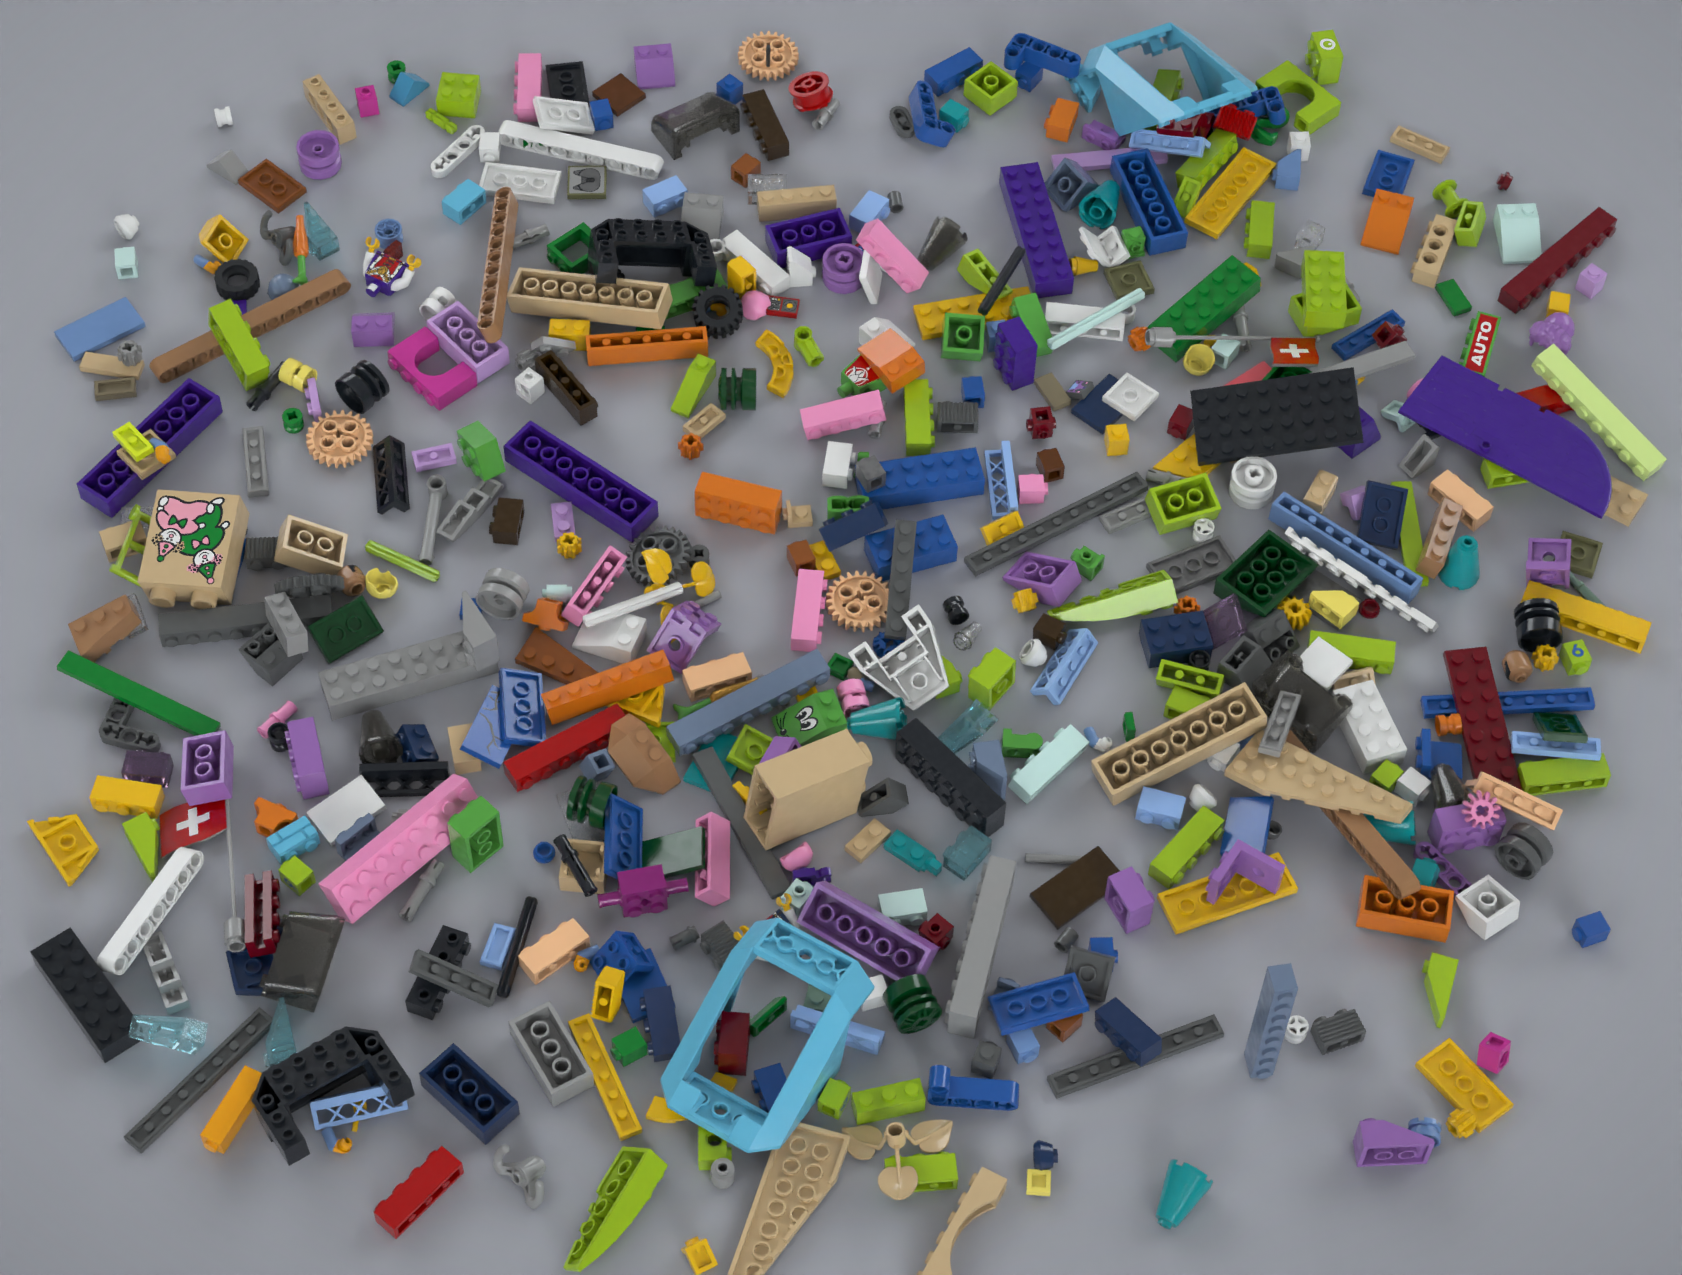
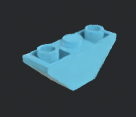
[1064,64,1101,113]

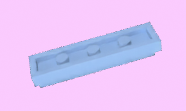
[1129,129,1211,158]
[984,441,1018,520]
[1030,628,1098,705]
[1510,731,1601,761]
[790,1005,885,1055]
[310,1085,409,1130]

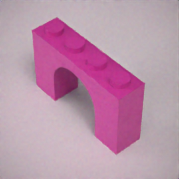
[387,326,477,411]

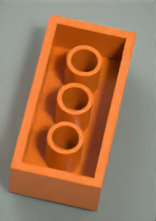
[695,472,782,534]
[1356,875,1454,943]

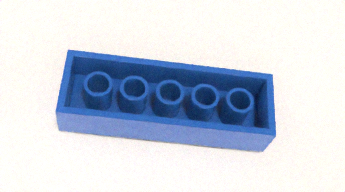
[1110,148,1188,256]
[854,447,985,510]

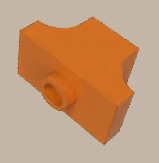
[522,597,570,631]
[254,797,298,837]

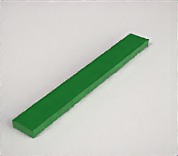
[57,650,221,736]

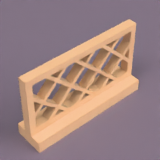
[1464,772,1563,830]

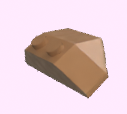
[607,713,681,795]

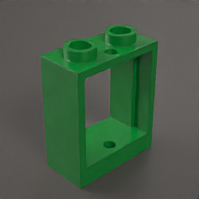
[547,222,591,274]

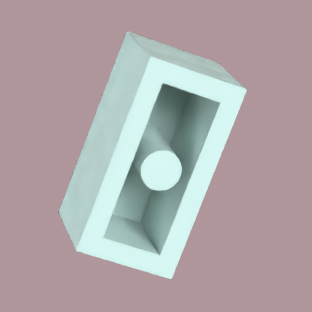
[878,888,928,926]

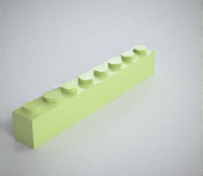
[1531,344,1667,482]

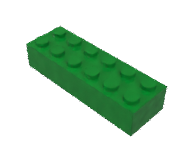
[1148,255,1261,363]

